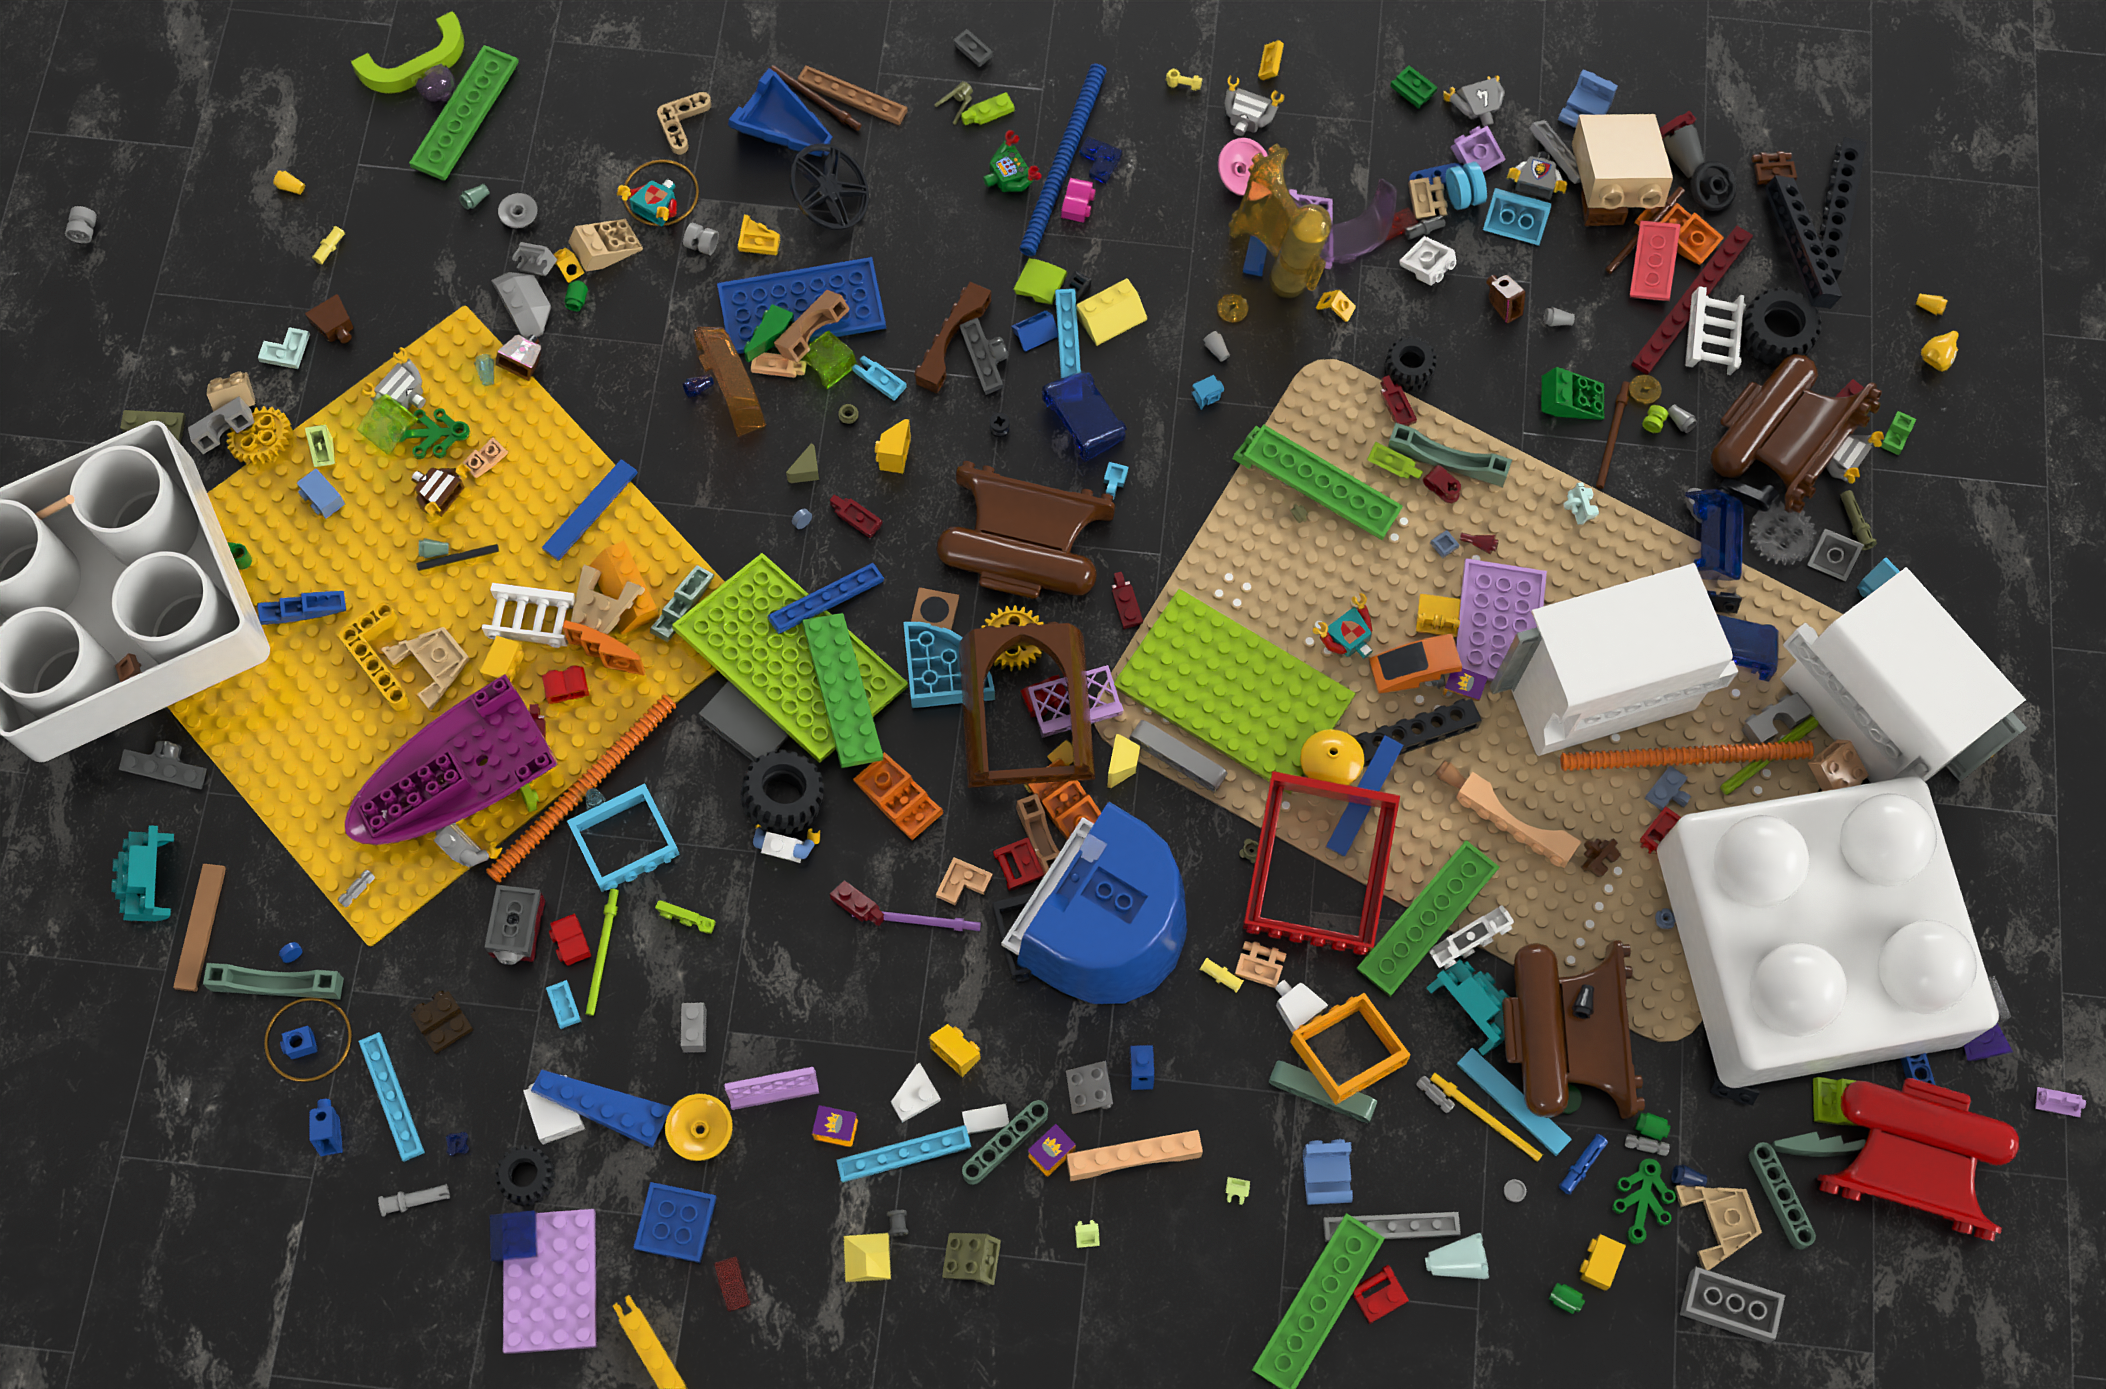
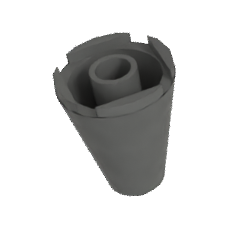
[1662,125,1705,180]

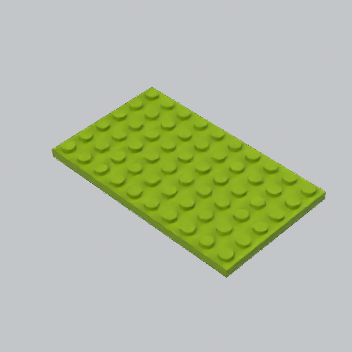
[672,553,909,763]
[1114,589,1356,794]

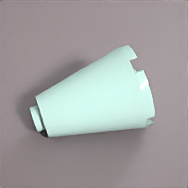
[1425,1233,1489,1279]

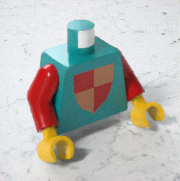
[617,179,677,227]
[1312,593,1373,659]

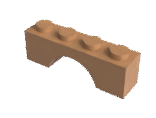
[774,290,850,363]
[1016,794,1060,876]

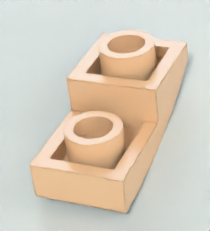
[463,437,509,478]

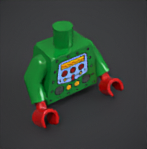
[983,130,1042,192]

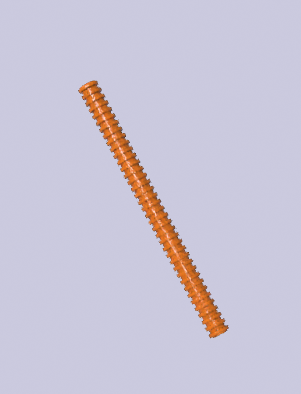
[486,694,676,883]
[1560,740,1814,771]

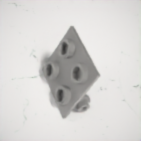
[1066,1061,1113,1114]

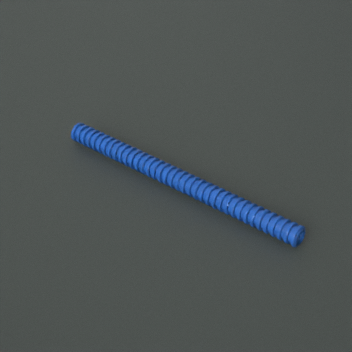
[1019,64,1106,256]

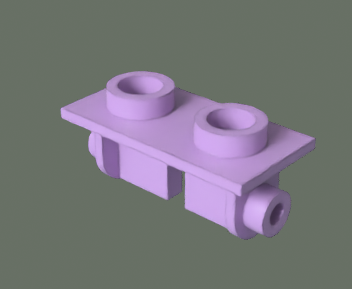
[2036,1087,2086,1117]

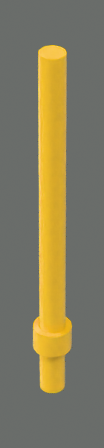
[1430,1073,1542,1162]

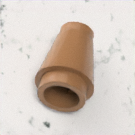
[1434,760,1467,790]

